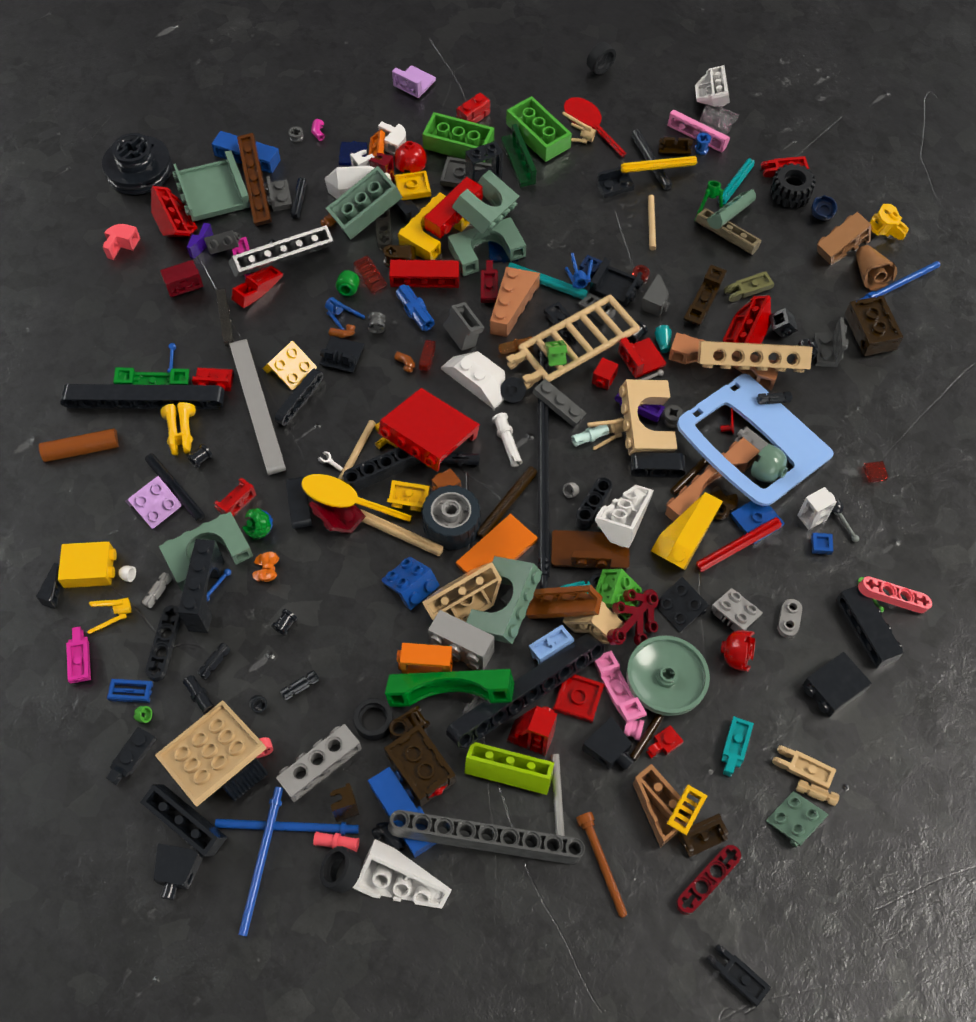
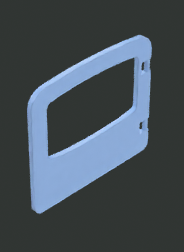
[677,374,834,506]

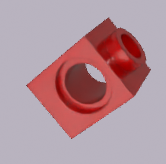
[592,357,619,390]

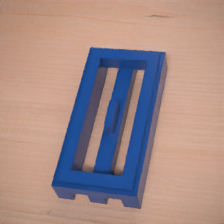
[107,679,153,703]

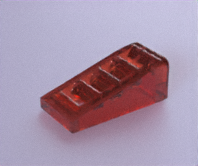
[353,255,387,293]

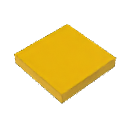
[394,171,431,200]

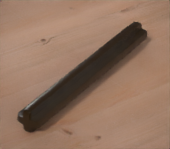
[477,466,537,539]

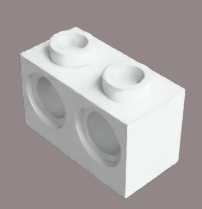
[797,487,837,530]

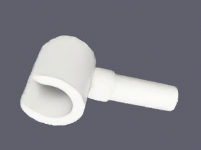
[318,451,343,472]

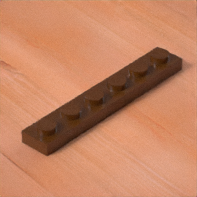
[237,133,272,226]

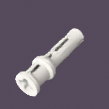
[492,413,523,467]

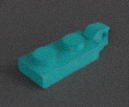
[721,716,754,777]

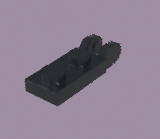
[706,944,771,1007]

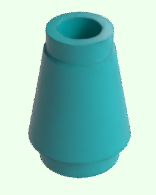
[654,325,672,353]

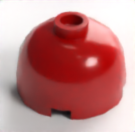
[394,141,427,173]
[721,630,755,672]

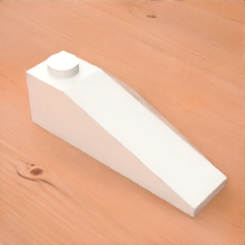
[352,839,451,909]

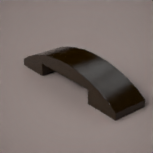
[683,265,727,326]

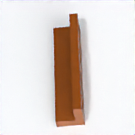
[526,585,603,619]

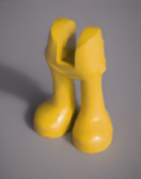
[160,402,196,455]

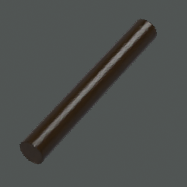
[670,458,708,495]
[629,713,665,761]

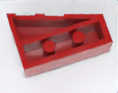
[507,706,557,756]

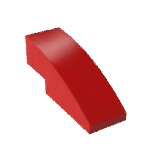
[231,266,283,308]

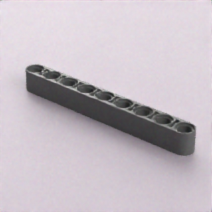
[388,810,585,864]

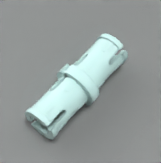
[571,425,609,447]

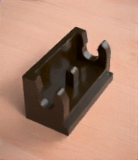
[330,783,360,822]
[678,814,729,858]

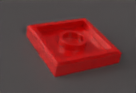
[553,674,605,723]

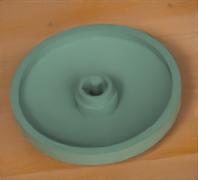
[626,636,710,716]

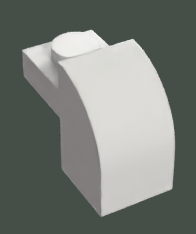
[378,122,406,156]

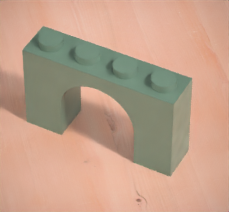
[452,170,520,234]
[448,217,526,276]
[159,512,253,591]
[466,556,542,644]

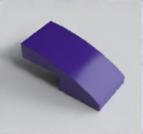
[187,223,213,259]

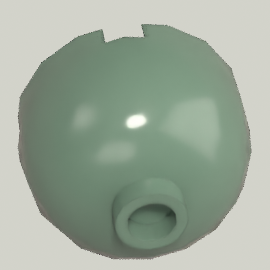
[751,444,788,483]

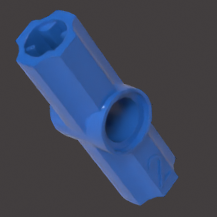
[396,284,435,331]

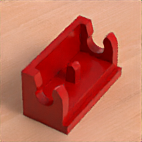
[214,478,256,517]

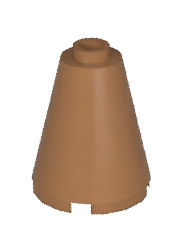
[856,245,897,291]

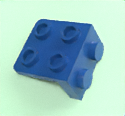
[382,557,440,610]

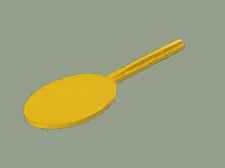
[301,474,412,522]

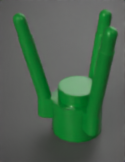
[695,181,724,220]

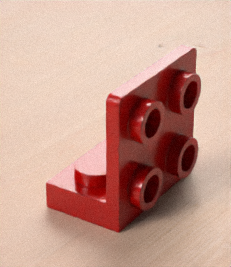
[618,337,666,379]

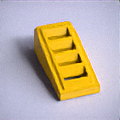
[667,784,707,835]

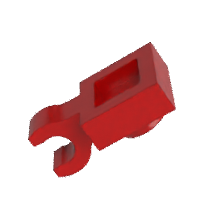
[646,725,684,759]

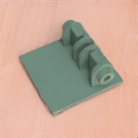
[766,791,828,847]

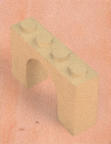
[619,379,677,455]

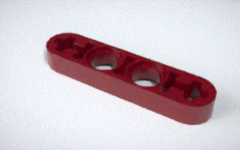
[676,845,741,915]

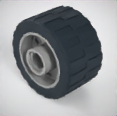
[422,485,481,550]

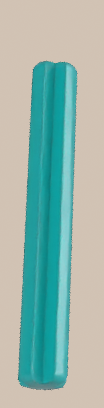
[718,158,755,205]

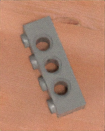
[276,724,362,802]

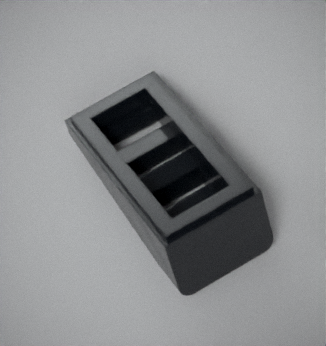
[36,563,61,609]

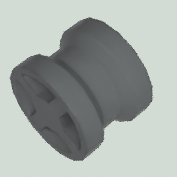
[368,312,385,334]
[663,405,683,428]

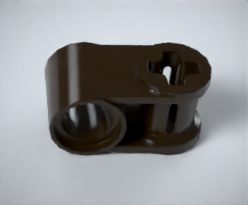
[383,245,416,268]
[389,706,430,741]

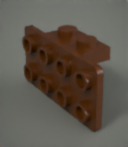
[551,530,630,569]

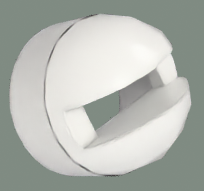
[118,566,136,582]

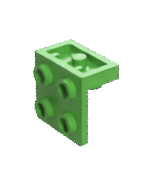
[596,569,642,621]

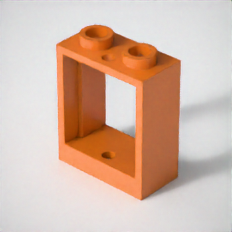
[397,643,453,674]

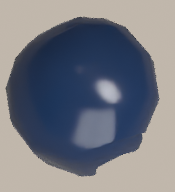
[811,195,837,221]

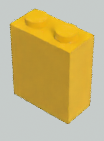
[58,542,117,588]

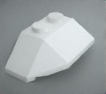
[695,65,730,107]
[325,166,391,199]
[441,351,505,409]

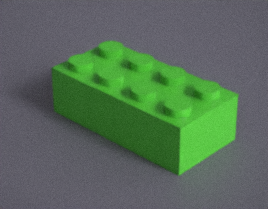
[506,96,572,162]
[422,112,494,163]

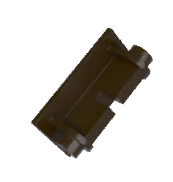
[659,137,693,155]

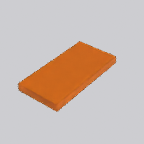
[456,513,538,574]

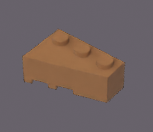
[817,212,871,265]
[633,764,693,848]

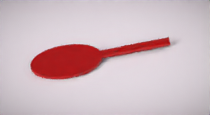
[564,97,627,157]

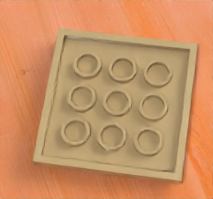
[155,700,267,807]

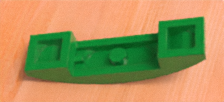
[113,367,190,385]

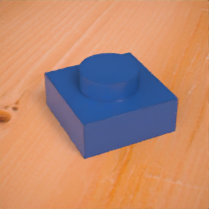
[811,533,833,555]

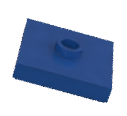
[730,501,785,545]

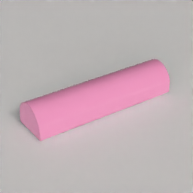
[667,110,730,153]

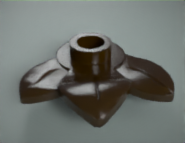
[700,486,738,520]

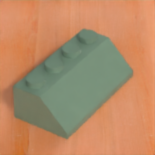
[326,166,403,240]

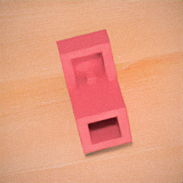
[103,224,140,260]

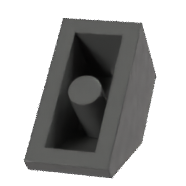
[641,274,670,317]

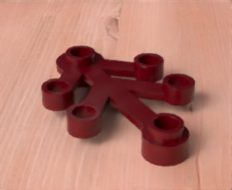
[607,589,659,646]

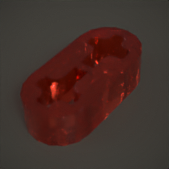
[419,340,436,371]

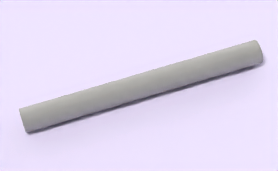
[551,754,565,836]

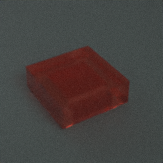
[863,461,888,483]

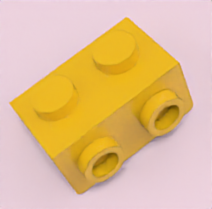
[387,480,430,512]

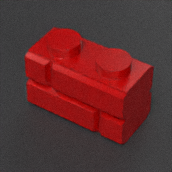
[456,93,490,123]

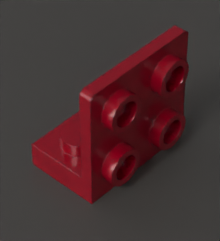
[160,260,204,297]
[309,501,366,533]

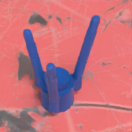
[565,253,593,289]
[325,297,365,330]

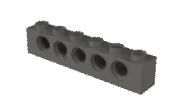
[228,225,333,278]

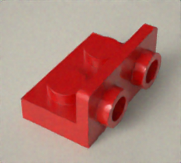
[192,368,234,391]

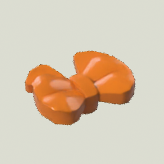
[252,552,279,582]

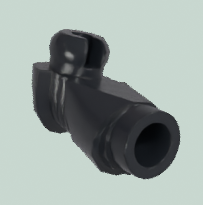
[371,822,405,852]

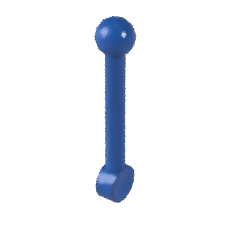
[167,343,176,373]
[207,568,231,602]

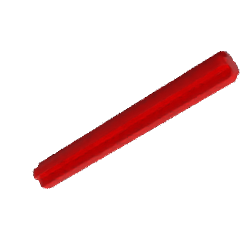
[696,517,782,572]

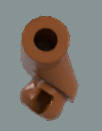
[320,212,336,227]
[329,324,355,338]
[394,351,415,373]

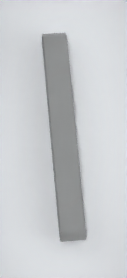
[229,339,286,476]

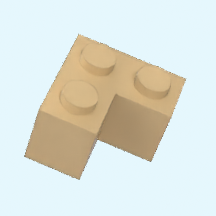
[563,601,624,644]

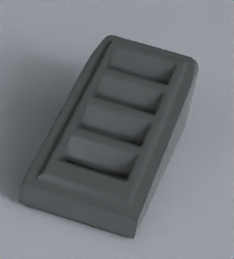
[578,294,616,325]

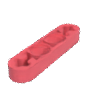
[858,576,932,613]

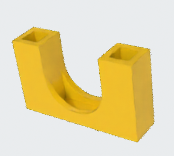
[398,193,470,260]

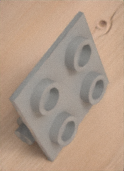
[711,588,763,631]

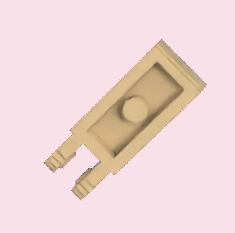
[772,745,836,790]

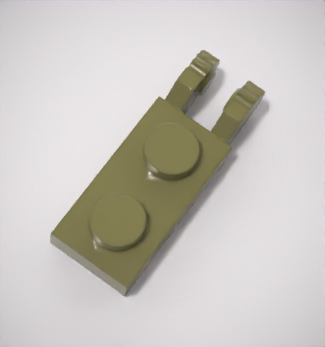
[723,271,774,302]

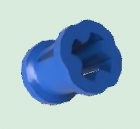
[694,133,711,155]

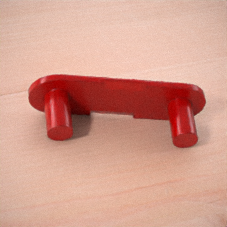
[720,408,734,435]

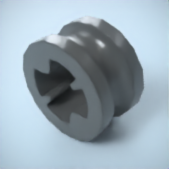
[289,126,304,142]

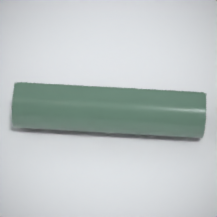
[707,189,756,229]

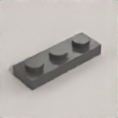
[532,379,586,427]

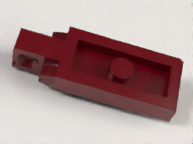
[481,260,498,303]

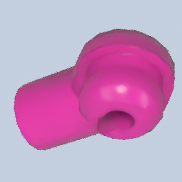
[311,119,325,141]

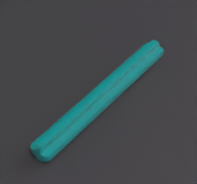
[508,262,588,299]

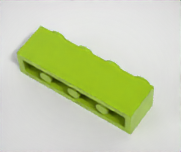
[465,742,554,795]

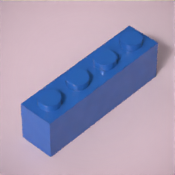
[211,131,281,173]
[368,767,437,858]

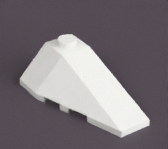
[595,485,654,548]

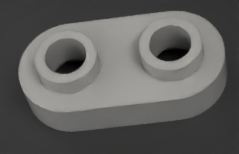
[777,599,802,638]

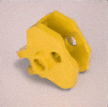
[869,204,909,240]

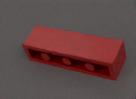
[424,177,483,239]
[389,259,459,288]

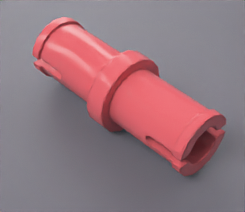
[313,831,360,852]

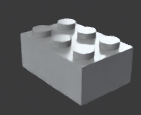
[428,610,494,670]

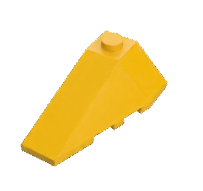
[651,492,723,570]

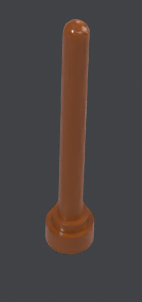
[576,812,627,918]

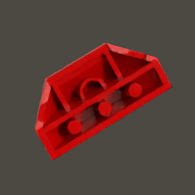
[151,186,198,237]
[723,295,771,344]

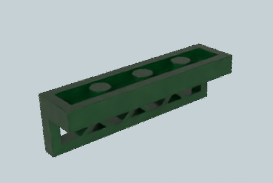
[501,124,536,188]

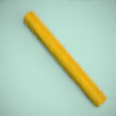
[621,156,697,173]

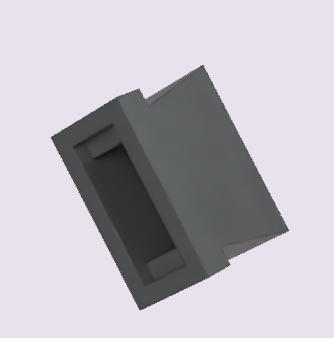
[443,302,485,351]

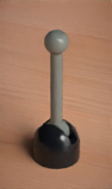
[831,499,859,542]

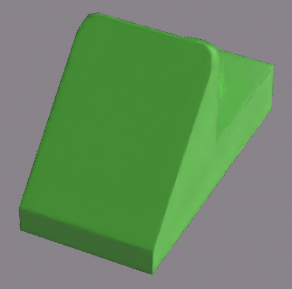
[545,340,567,366]

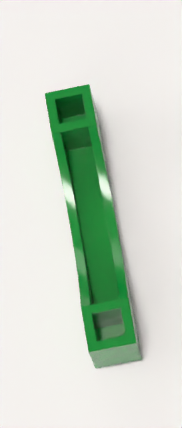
[385,669,514,707]

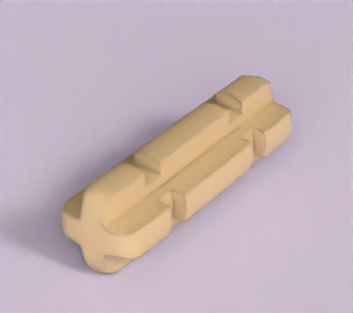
[796,780,839,806]

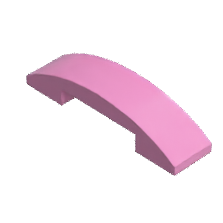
[594,651,647,723]

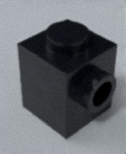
[769,308,798,338]

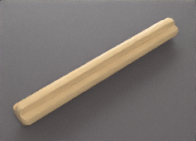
[360,509,444,556]

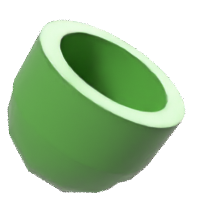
[133,706,152,723]

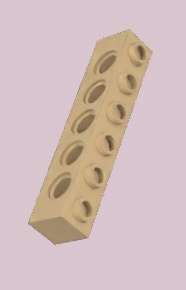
[697,341,813,372]

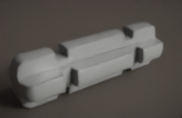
[142,572,172,608]

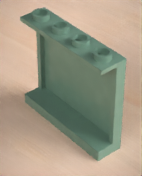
[172,150,251,222]

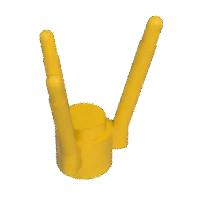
[87,597,131,634]

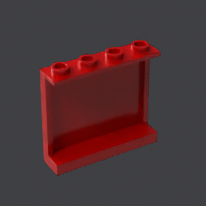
[378,388,480,472]

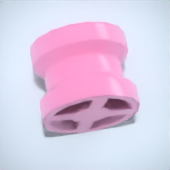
[624,719,644,741]

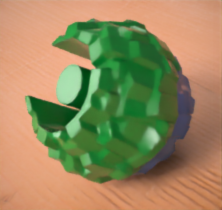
[242,508,273,539]

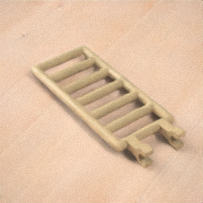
[506,295,640,390]

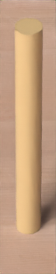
[648,195,656,250]
[338,420,376,481]

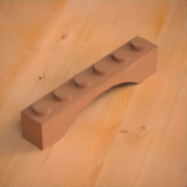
[668,333,778,390]
[665,437,760,522]

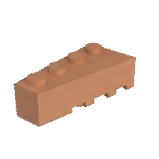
[490,267,540,337]

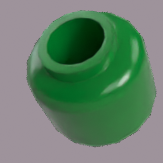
[335,270,360,296]

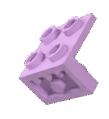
[392,66,436,98]
[125,476,182,529]

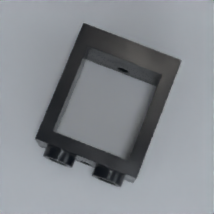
[465,141,503,183]

